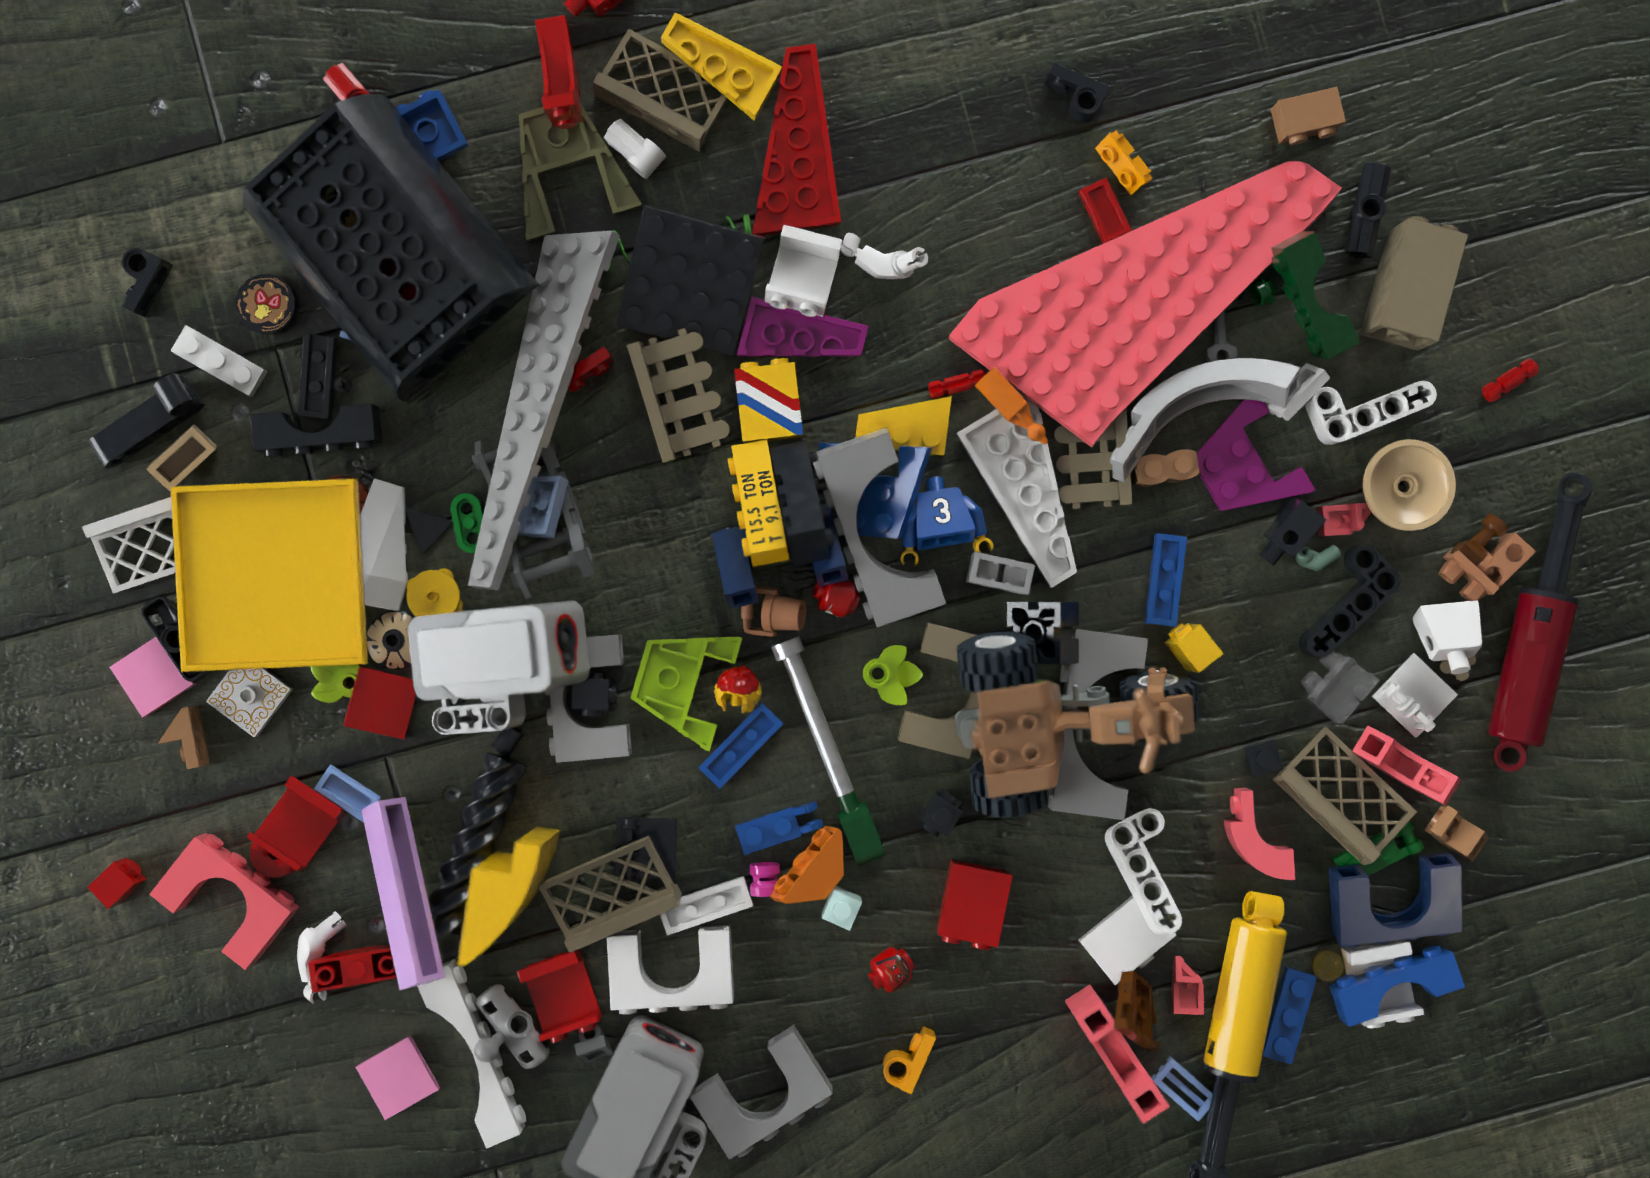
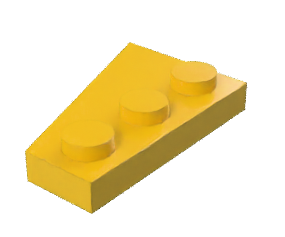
[855,396,952,457]

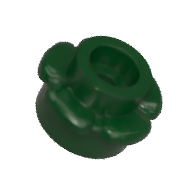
[1249,277,1277,306]

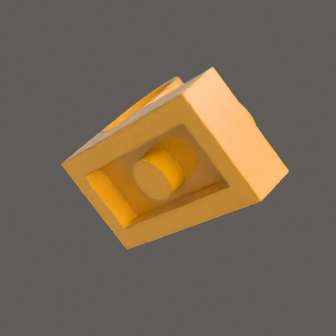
[882,1026,936,1094]

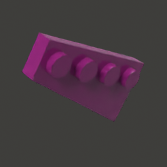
[737,297,869,357]

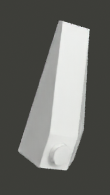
[360,479,408,611]

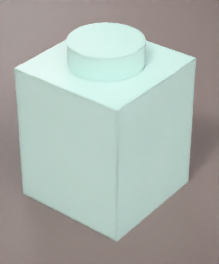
[822,886,862,931]

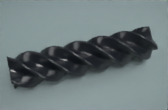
[428,752,527,936]

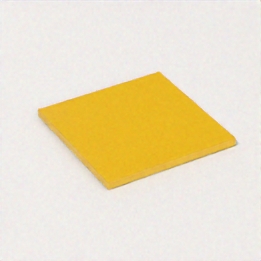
[170,479,368,672]

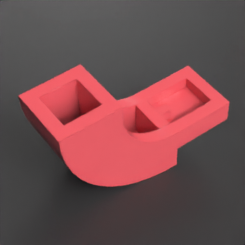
[1352,726,1461,806]
[1223,788,1295,880]

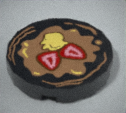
[235,274,298,335]

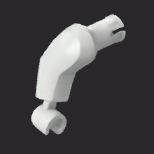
[841,233,928,279]
[297,911,347,1004]

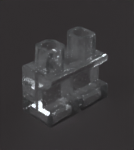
[1300,651,1380,724]

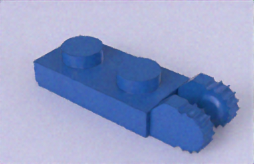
[735,801,824,855]

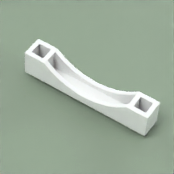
[418,959,526,1149]

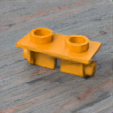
[1095,130,1153,195]

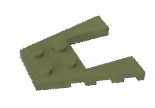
[519,103,643,242]

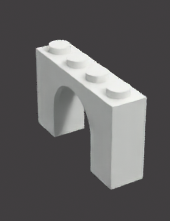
[607,925,734,1014]

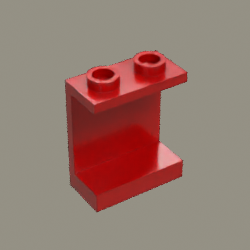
[247,775,346,874]
[517,949,603,1043]

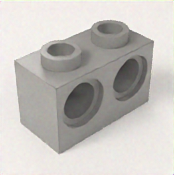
[966,552,1035,595]

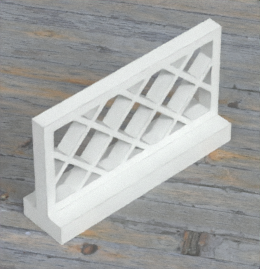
[82,497,175,593]

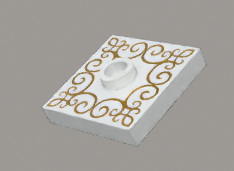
[206,668,293,738]

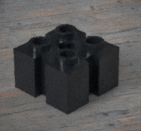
[1007,601,1079,665]

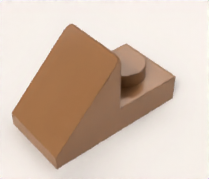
[158,705,210,769]

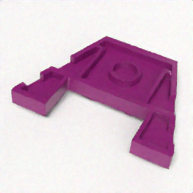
[1196,399,1315,511]

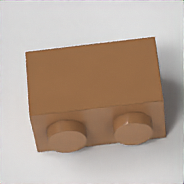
[1271,87,1346,146]

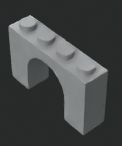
[545,634,632,763]
[690,1025,833,1160]

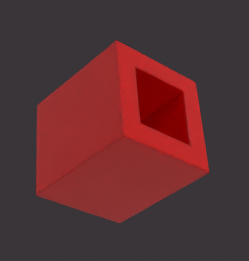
[87,857,146,909]

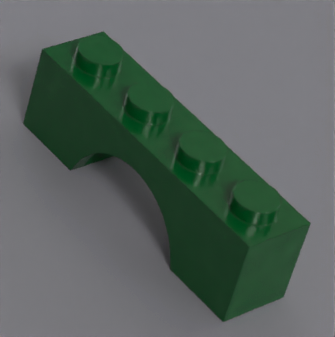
[1271,231,1360,359]

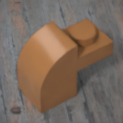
[1425,805,1489,862]

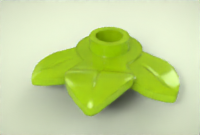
[863,645,923,705]
[310,664,359,703]

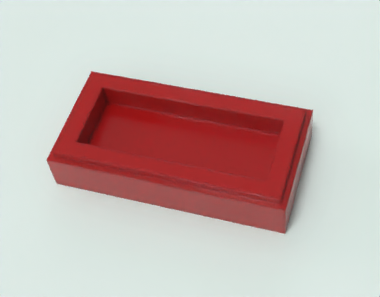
[1078,177,1132,244]

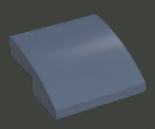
[518,476,569,538]

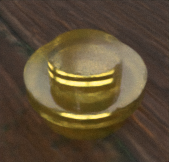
[1312,950,1344,981]

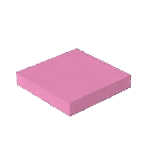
[110,637,196,718]
[356,1035,440,1120]

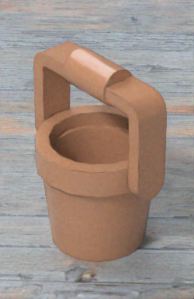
[741,585,807,637]

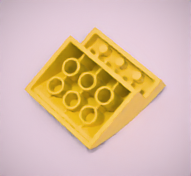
[458,826,560,966]

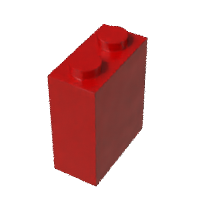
[936,859,1013,950]

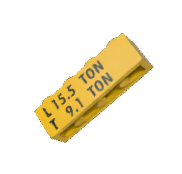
[728,439,789,567]

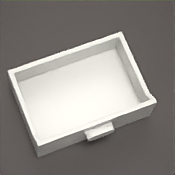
[1078,895,1176,985]

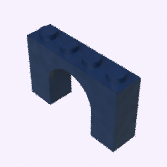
[711,504,848,609]
[1329,852,1462,948]

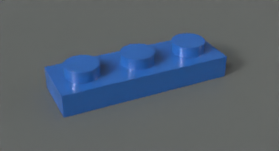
[1144,533,1187,627]
[698,702,784,789]
[1262,966,1317,1064]

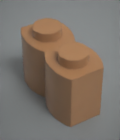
[1131,449,1199,487]

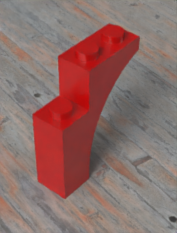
[535,15,583,129]

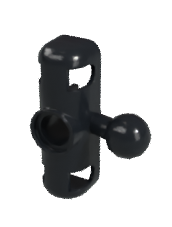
[141,597,212,681]

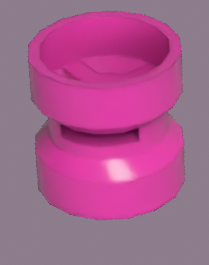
[749,862,780,897]

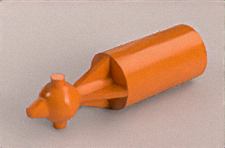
[975,367,1048,445]

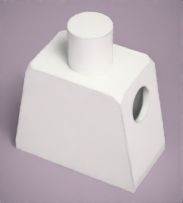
[1412,600,1482,674]

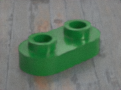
[450,493,484,553]

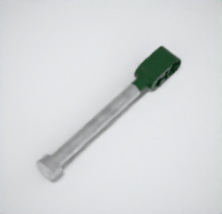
[771,636,887,867]

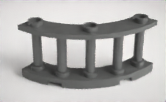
[472,437,596,599]

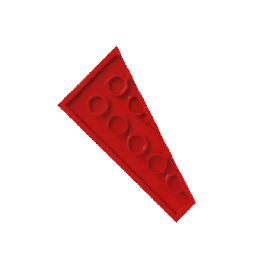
[752,43,841,236]

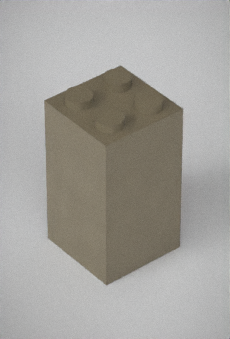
[1360,216,1468,351]

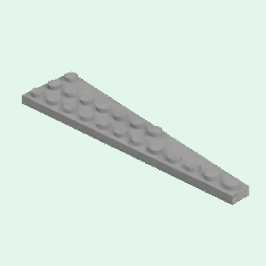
[468,231,620,590]

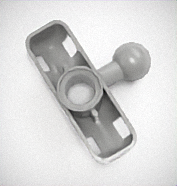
[474,984,550,1069]

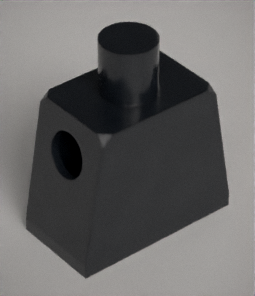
[1259,497,1327,566]

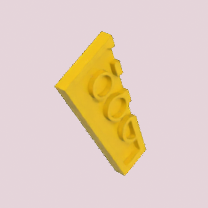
[661,12,782,121]

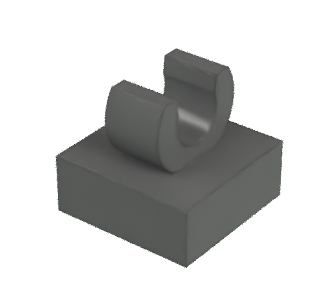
[574,1025,614,1064]

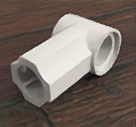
[603,118,666,179]

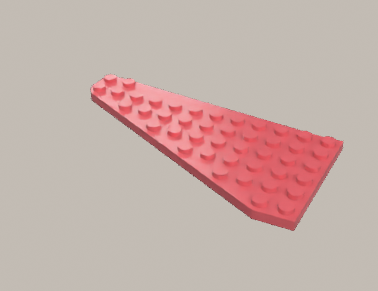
[949,161,1342,448]

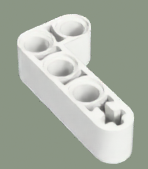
[1305,381,1437,445]
[1105,808,1182,935]

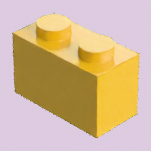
[1164,623,1224,673]

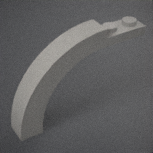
[1110,358,1300,483]

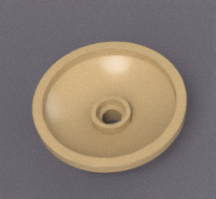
[1363,439,1456,531]

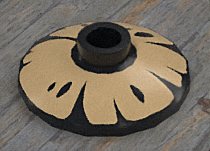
[366,610,415,670]

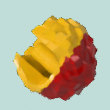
[714,665,762,713]

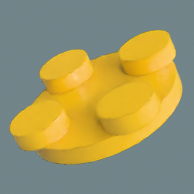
[406,568,463,617]

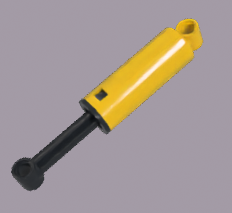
[1187,891,1287,1178]

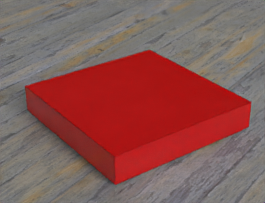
[343,666,417,740]

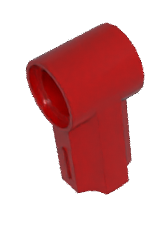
[323,62,370,101]

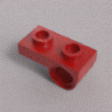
[567,347,614,393]

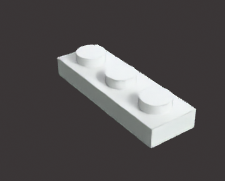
[171,325,268,397]
[660,876,754,935]

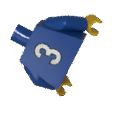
[900,476,993,565]

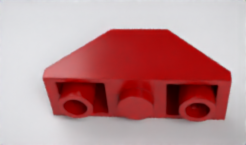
[308,945,397,993]

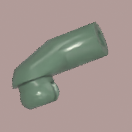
[1295,545,1342,571]

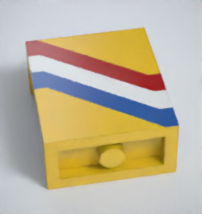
[734,358,803,443]

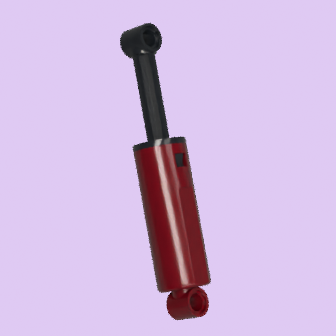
[1487,473,1592,771]

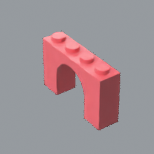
[149,833,300,970]
[1065,984,1169,1124]

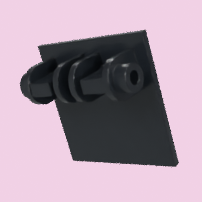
[615,817,677,881]

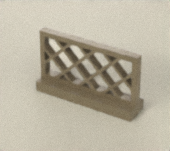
[593,29,728,152]
[1273,726,1417,866]
[538,836,682,953]

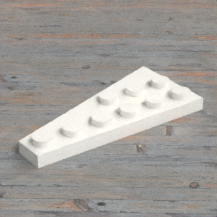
[956,394,1077,588]

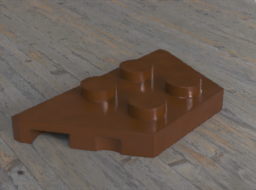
[1114,971,1160,1051]

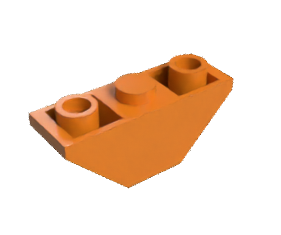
[770,826,844,904]

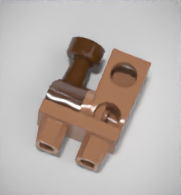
[1438,513,1536,601]

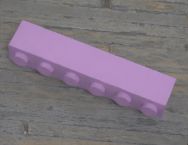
[361,797,445,990]

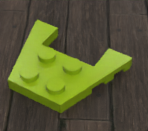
[630,636,743,751]

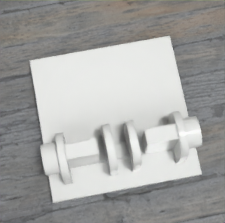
[1372,653,1458,738]

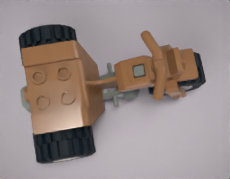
[955,632,1200,817]

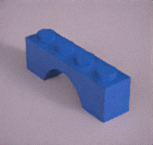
[1328,945,1465,1027]

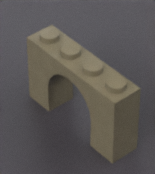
[897,623,979,759]

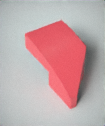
[1316,503,1372,537]
[1171,956,1204,1015]

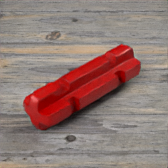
[1482,358,1539,402]
[928,369,986,399]

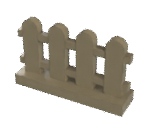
[627,328,730,463]
[1054,409,1132,509]

